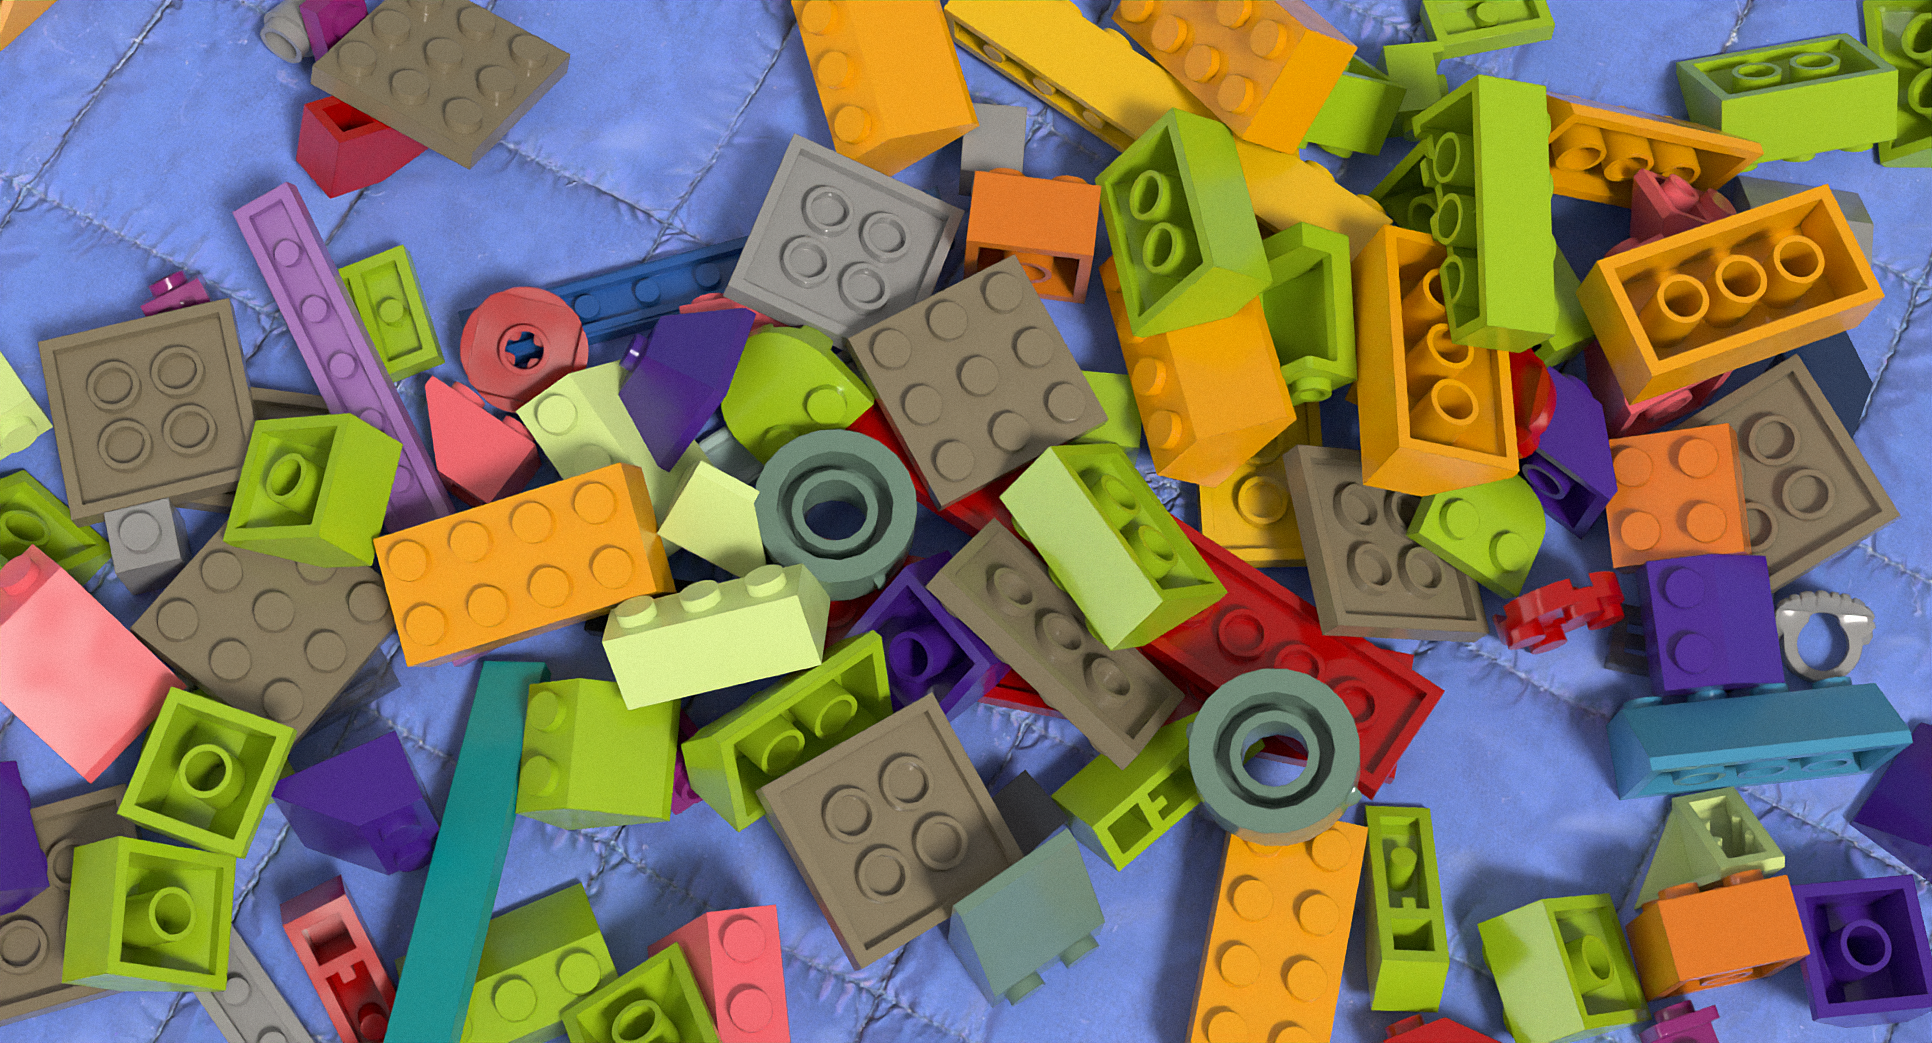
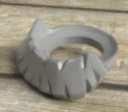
[1774,590,1876,683]

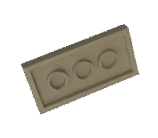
[925,517,1186,771]

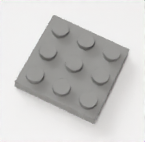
[723,133,965,353]

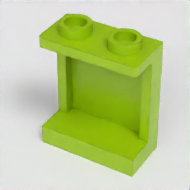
[1259,221,1358,407]

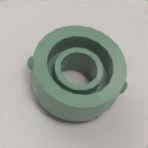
[754,429,917,602]
[1186,669,1362,846]

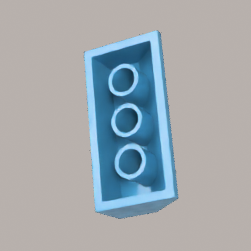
[1606,677,1913,800]

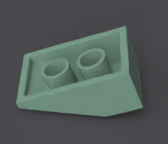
[947,828,1105,1008]

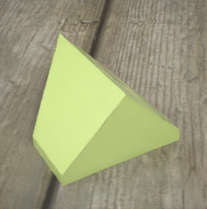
[657,460,767,578]
[1633,786,1785,910]

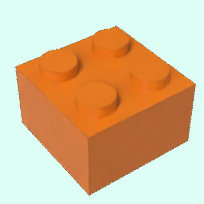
[963,168,1101,304]
[1606,423,1752,574]
[1625,869,1810,1003]

